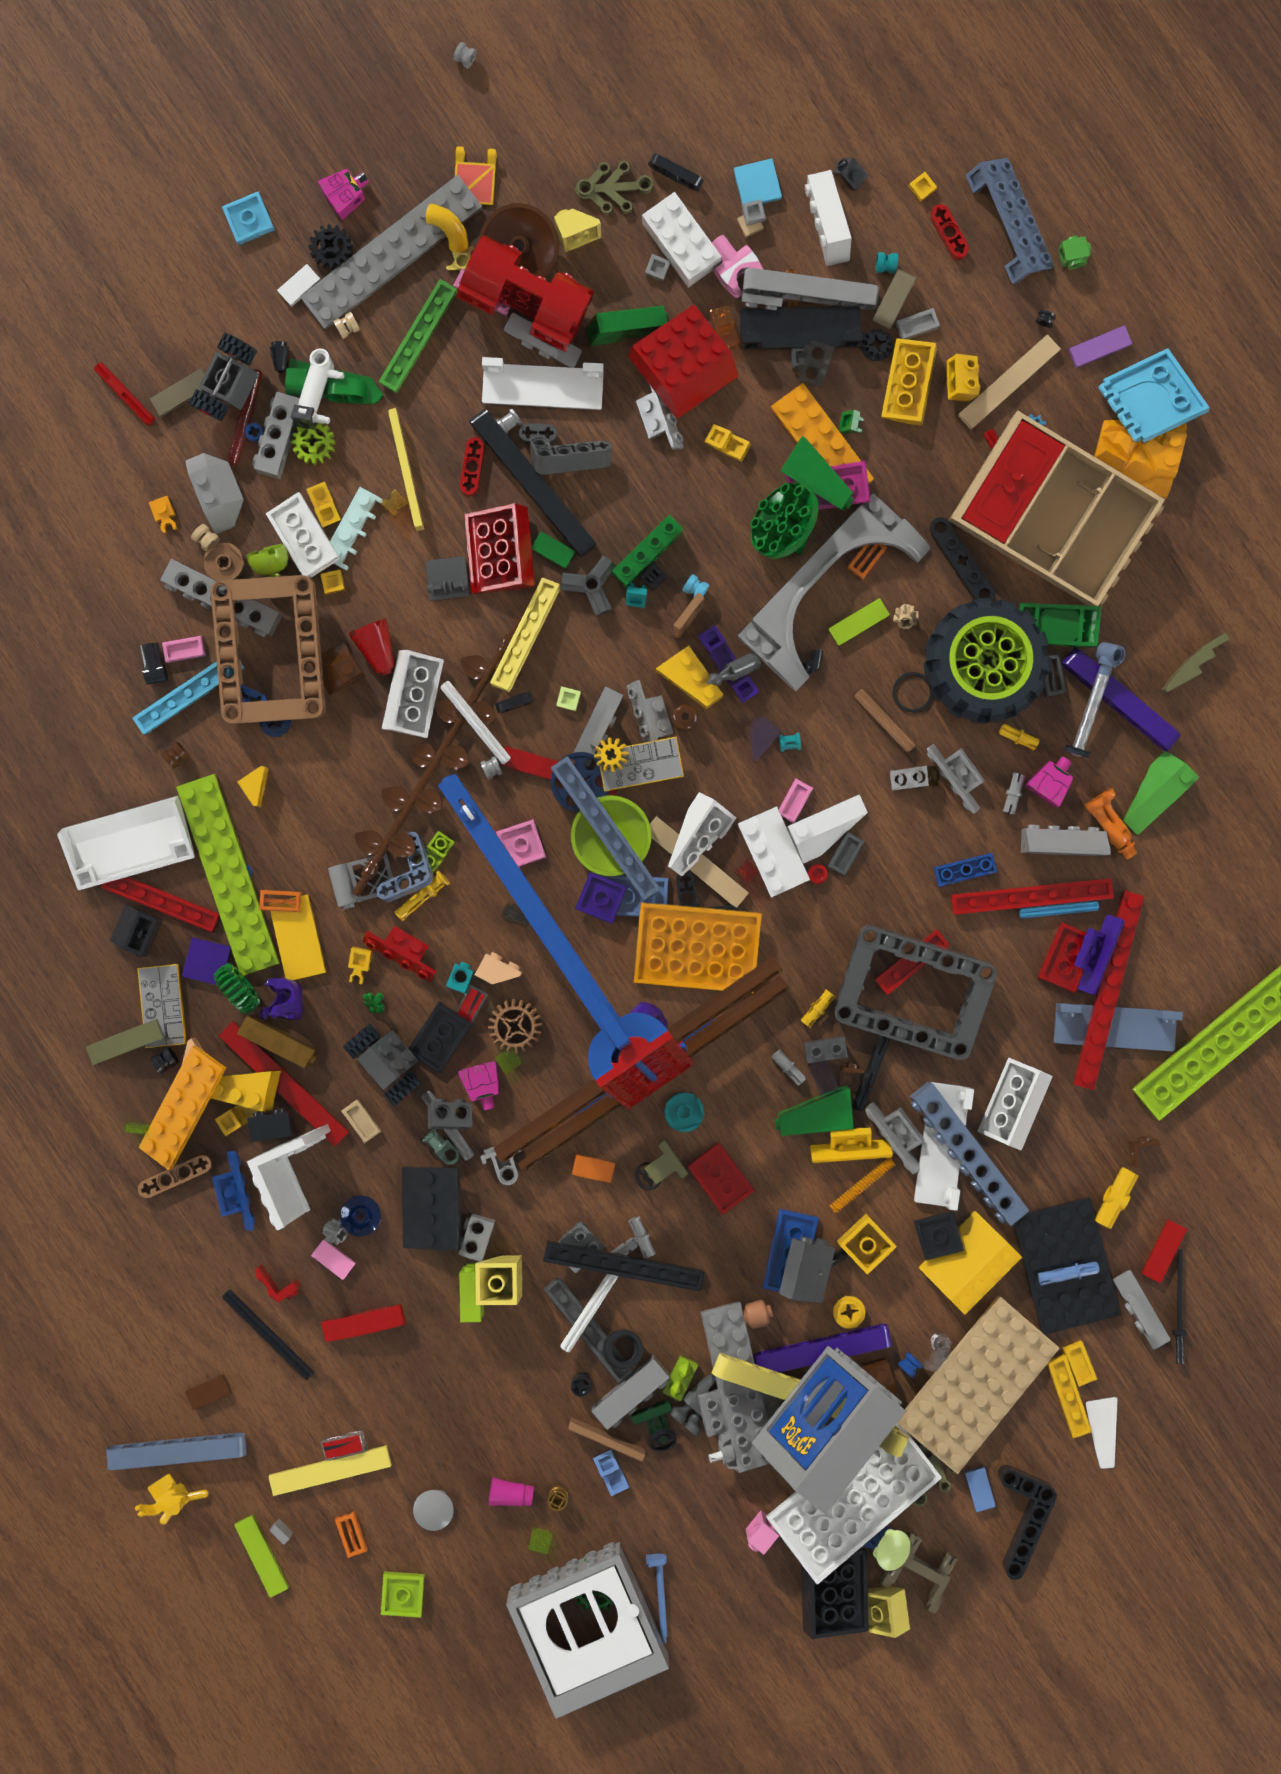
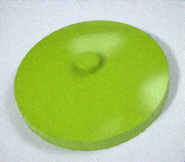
[571,795,651,876]

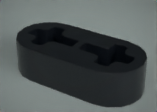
[495,692,534,714]

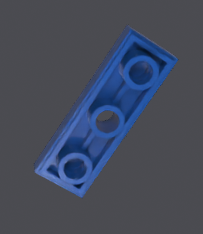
[933,853,997,887]

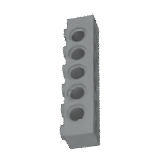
[160,559,282,637]

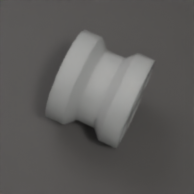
[453,42,477,69]
[480,756,503,780]

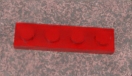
[874,929,950,995]

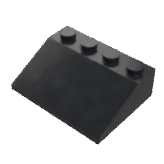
[801,1548,869,1639]

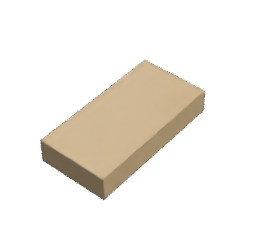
[342,1099,382,1143]

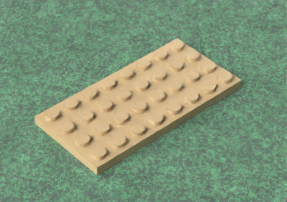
[898,1295,1060,1474]

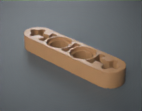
[138,1154,213,1198]

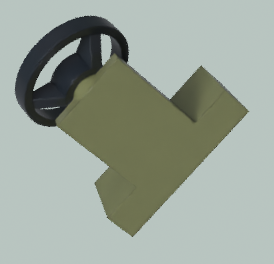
[635,1139,688,1191]

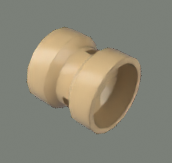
[333,312,360,339]
[191,524,220,551]

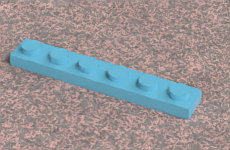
[132,661,245,735]

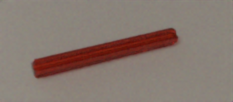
[227,369,262,466]

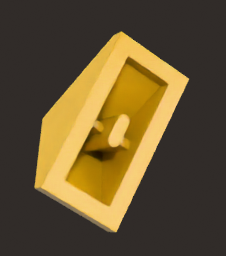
[237,766,269,807]

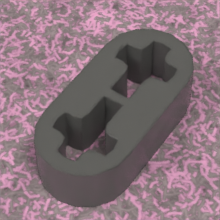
[519,423,557,444]

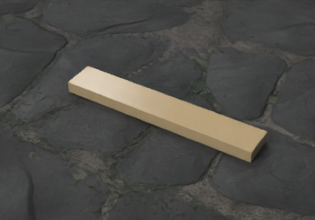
[958,334,1061,430]
[650,816,749,908]

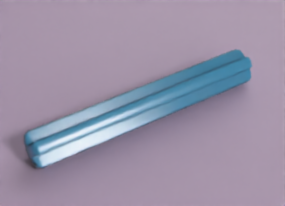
[1019,900,1099,919]

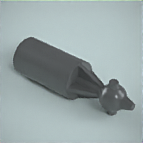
[707,652,761,685]

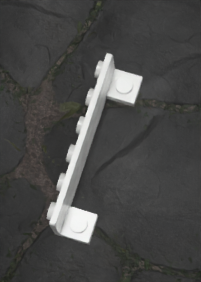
[482,357,604,410]
[914,1082,974,1211]

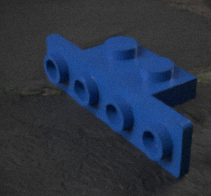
[212,1151,255,1231]

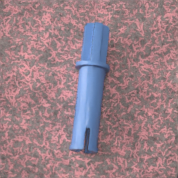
[1037,1262,1099,1286]

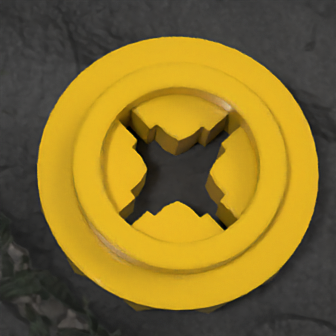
[833,1296,866,1329]

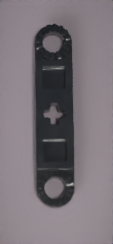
[930,517,995,600]

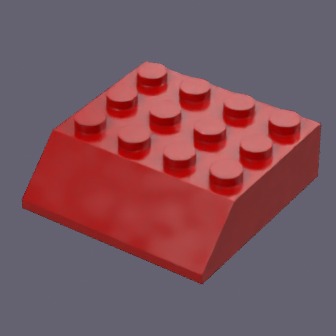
[628,304,739,419]

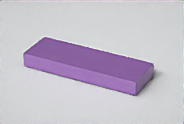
[1068,325,1132,368]

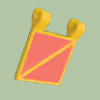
[455,147,497,206]

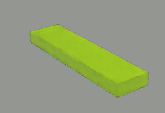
[234,1514,289,1598]

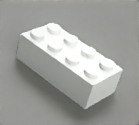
[642,192,721,288]

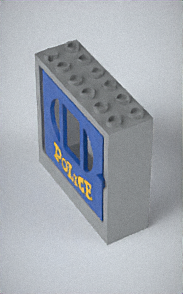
[752,1346,906,1515]

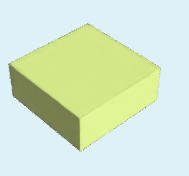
[556,686,581,712]

